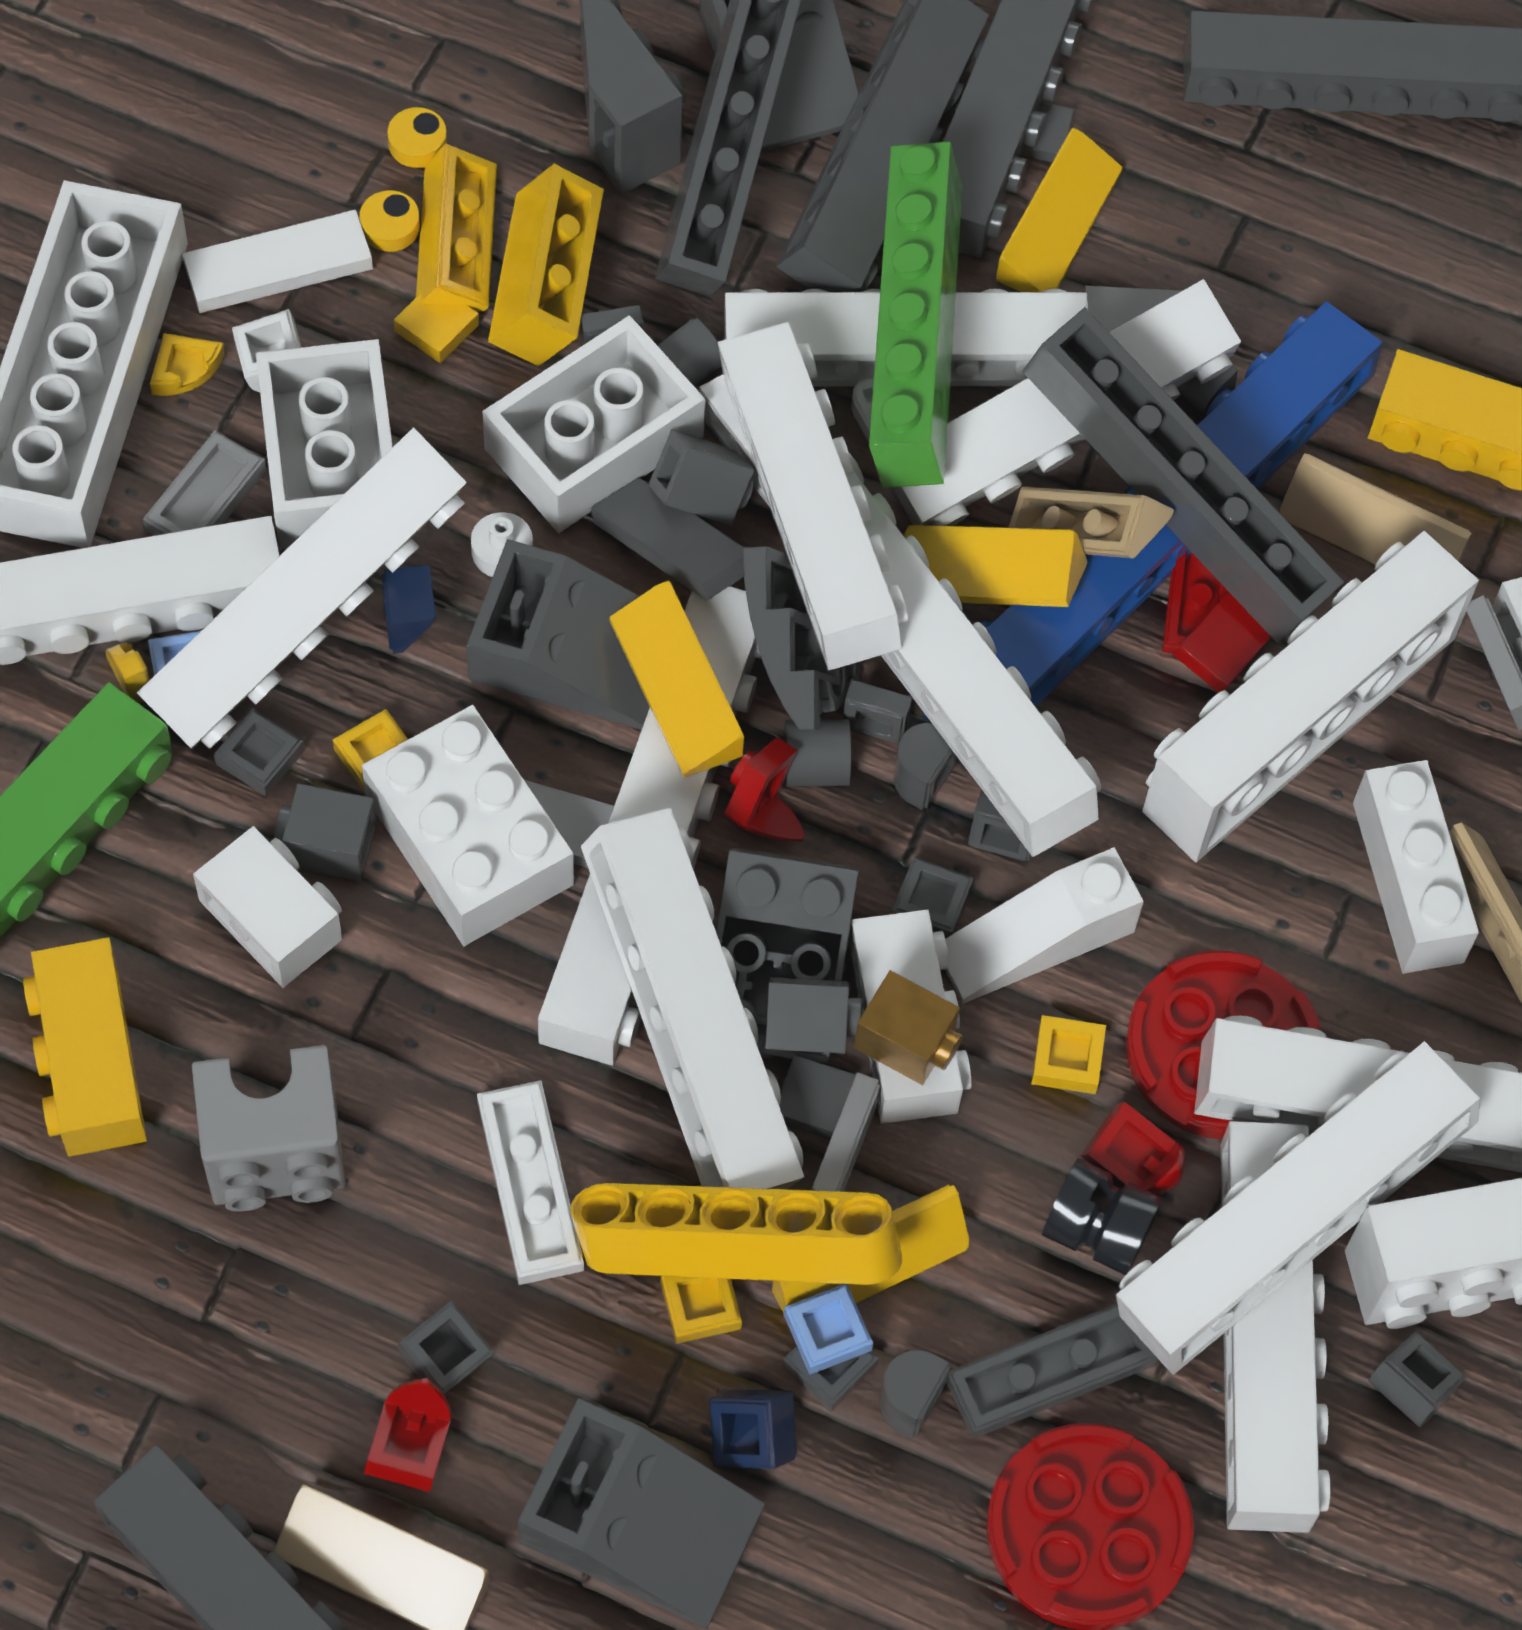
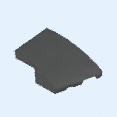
[743,546,860,731]

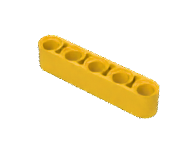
[570,1183,902,1285]

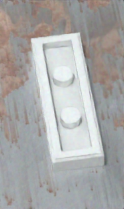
[182,210,373,313]
[477,1080,584,1285]

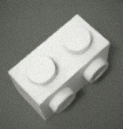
[193,826,342,988]

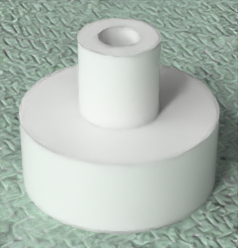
[471,512,533,577]

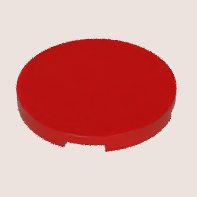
[1126,950,1321,1140]
[986,1423,1194,1630]

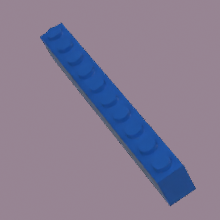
[923,301,1383,723]

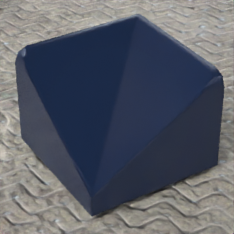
[381,565,436,654]
[709,1389,796,1469]

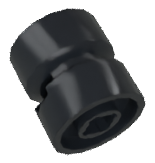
[1042,1158,1163,1276]

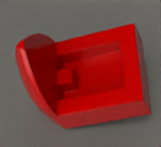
[724,737,805,842]
[1080,1102,1185,1196]
[364,1378,451,1492]

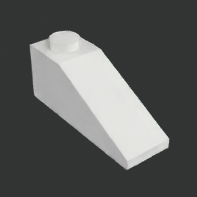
[945,847,1144,1004]

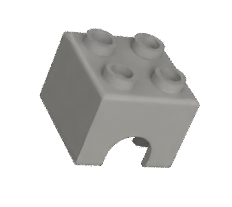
[192,1045,346,1212]

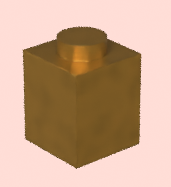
[854,970,963,1085]

